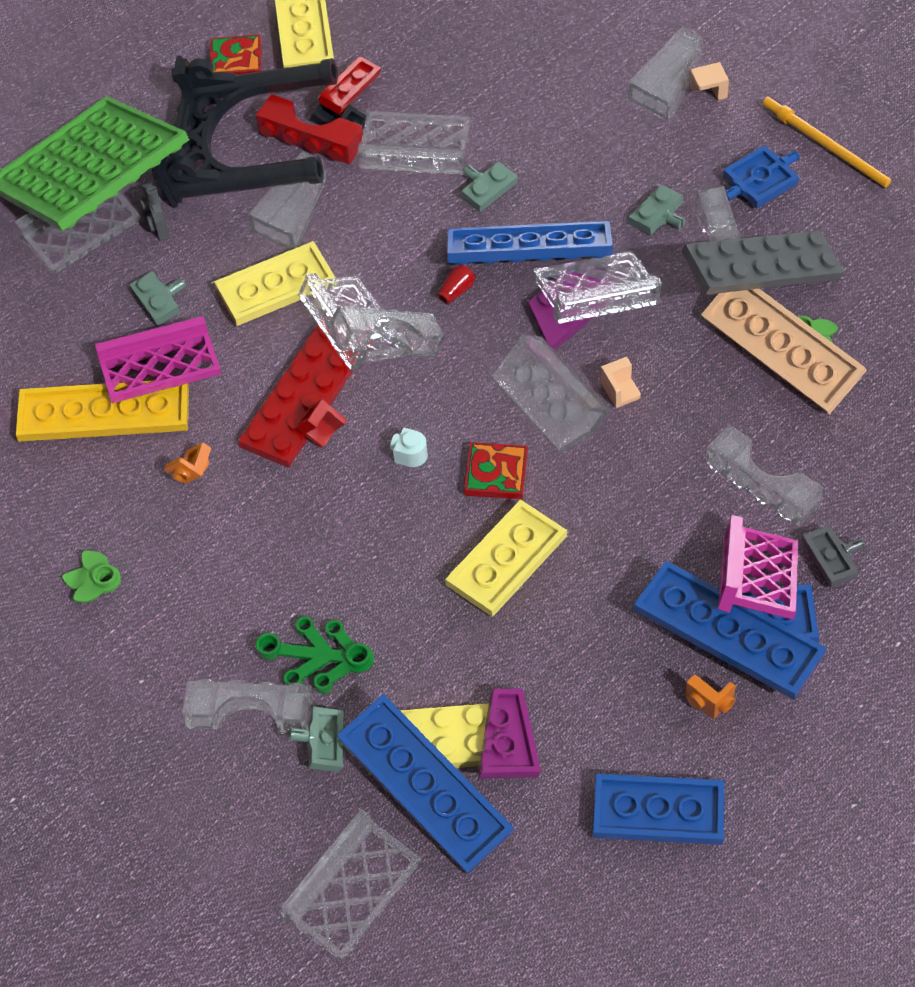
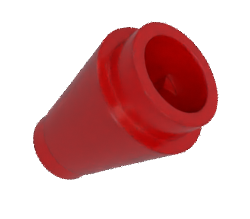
[437,264,476,305]

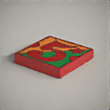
[211,34,262,75]
[464,442,528,500]

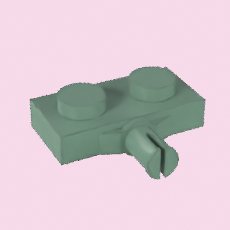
[461,162,518,212]
[629,185,686,235]
[129,271,186,326]
[288,707,344,772]

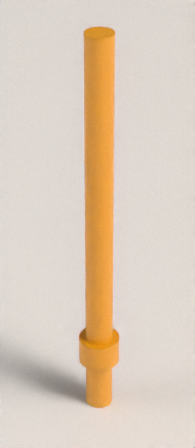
[762,97,891,188]

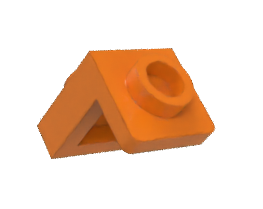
[164,442,211,484]
[685,674,736,719]

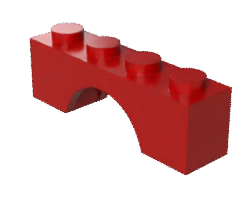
[256,94,364,165]

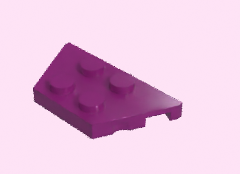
[529,270,624,353]

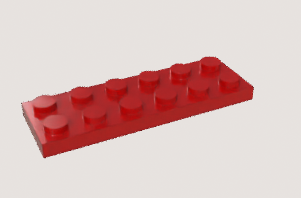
[238,318,372,468]

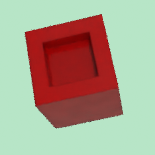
[296,399,347,448]

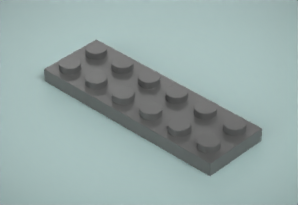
[681,230,845,295]

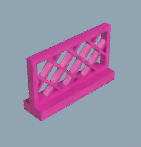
[95,316,221,403]
[718,515,798,619]

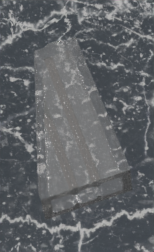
[628,27,703,122]
[248,151,326,250]

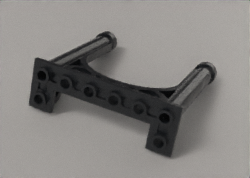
[152,55,338,208]

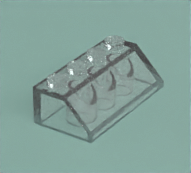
[491,334,610,452]

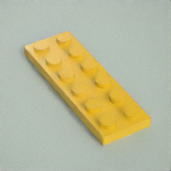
[16,380,189,442]

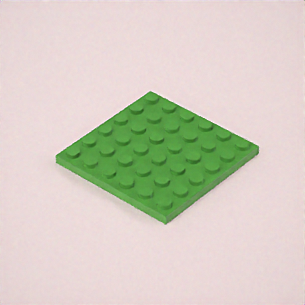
[0,96,189,231]

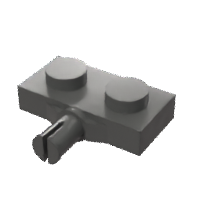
[140,183,170,241]
[802,525,865,589]

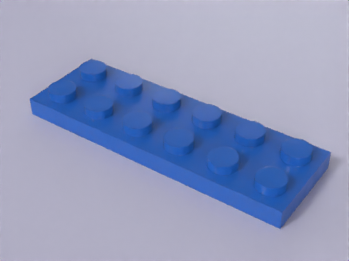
[448,221,613,265]
[633,560,827,700]
[336,693,514,875]

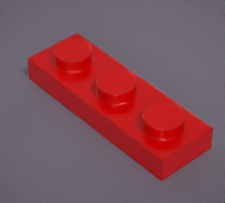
[318,56,381,115]

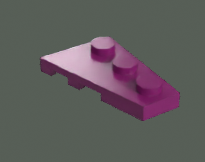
[478,689,541,779]

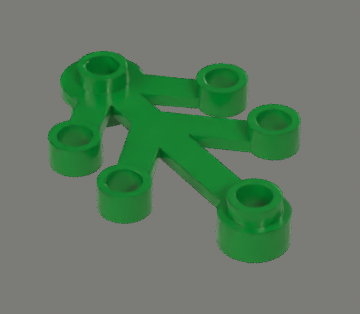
[256,617,374,694]

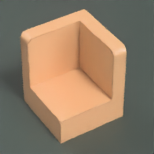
[690,62,729,100]
[601,357,641,408]

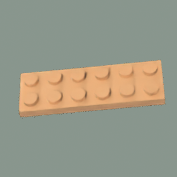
[701,289,867,415]

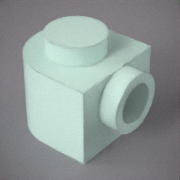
[390,428,428,467]

